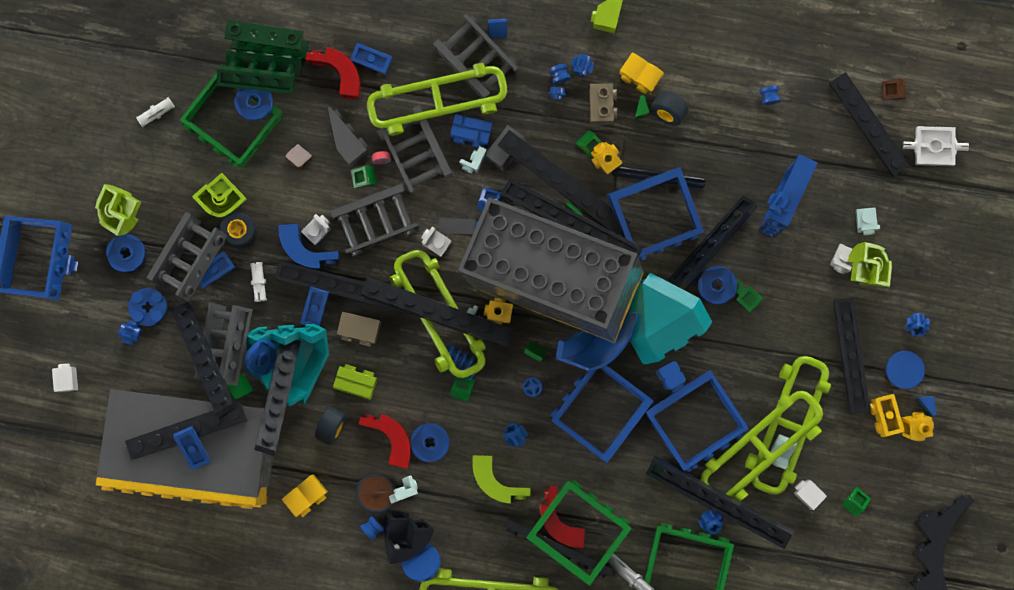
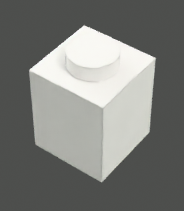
[52,364,78,393]
[794,480,827,510]

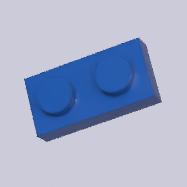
[350,43,392,75]
[199,251,236,289]
[300,286,329,326]
[173,426,210,470]

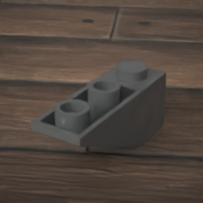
[328,107,368,167]

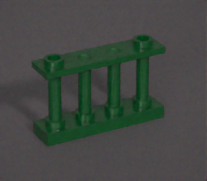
[224,20,309,61]
[217,49,302,94]

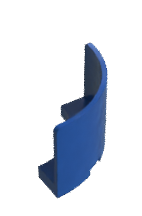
[555,310,638,371]

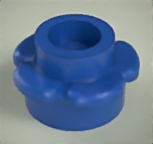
[548,87,566,100]

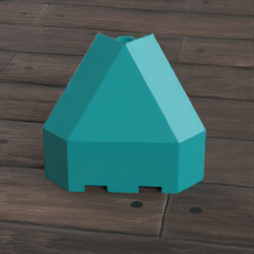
[629,273,712,364]
[246,324,329,406]

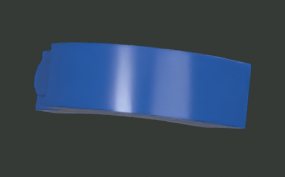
[278,224,340,270]

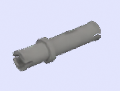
[607,553,654,590]

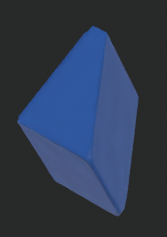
[488,18,508,38]
[477,187,501,211]
[915,396,937,416]

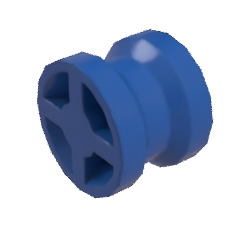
[549,63,571,85]
[760,85,781,105]
[523,377,542,397]
[360,516,384,540]

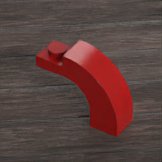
[305,47,361,100]
[359,414,411,469]
[540,486,585,548]

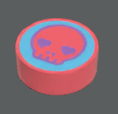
[372,151,391,164]

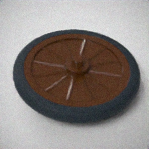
[355,473,396,514]

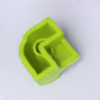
[192,173,247,217]
[95,184,141,236]
[848,242,892,287]

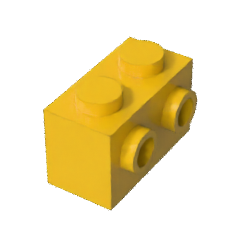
[869,394,905,437]

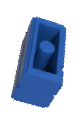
[450,114,493,149]
[656,361,686,393]

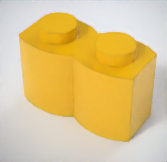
[619,52,664,94]
[282,474,328,518]

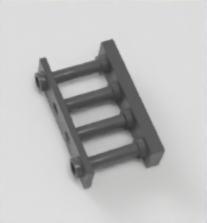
[433,14,518,99]
[377,105,452,195]
[330,184,419,257]
[147,212,228,302]
[194,303,253,386]

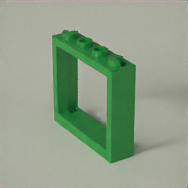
[180,73,284,168]
[526,480,632,586]
[644,523,734,590]

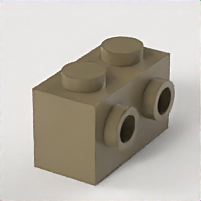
[589,83,617,125]
[337,312,381,347]

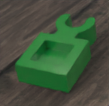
[736,279,764,313]

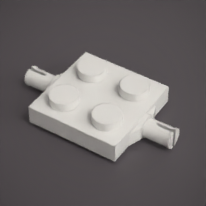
[902,126,969,166]

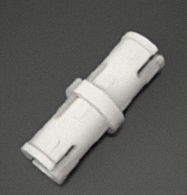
[136,97,175,127]
[250,262,267,302]

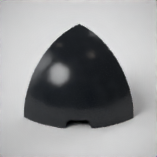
[384,510,434,564]

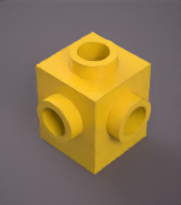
[591,142,622,174]
[484,298,513,325]
[901,412,934,441]

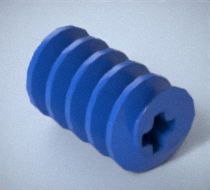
[440,343,477,381]

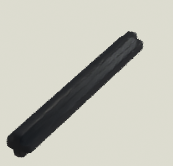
[611,166,706,188]

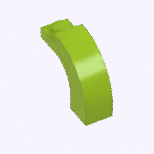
[473,455,530,503]

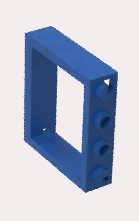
[759,154,818,238]
[606,167,704,261]
[0,216,72,301]
[550,365,653,463]
[645,370,749,472]

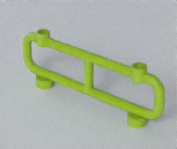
[367,63,507,136]
[389,250,485,378]
[745,356,831,495]
[700,391,823,502]
[419,568,558,590]

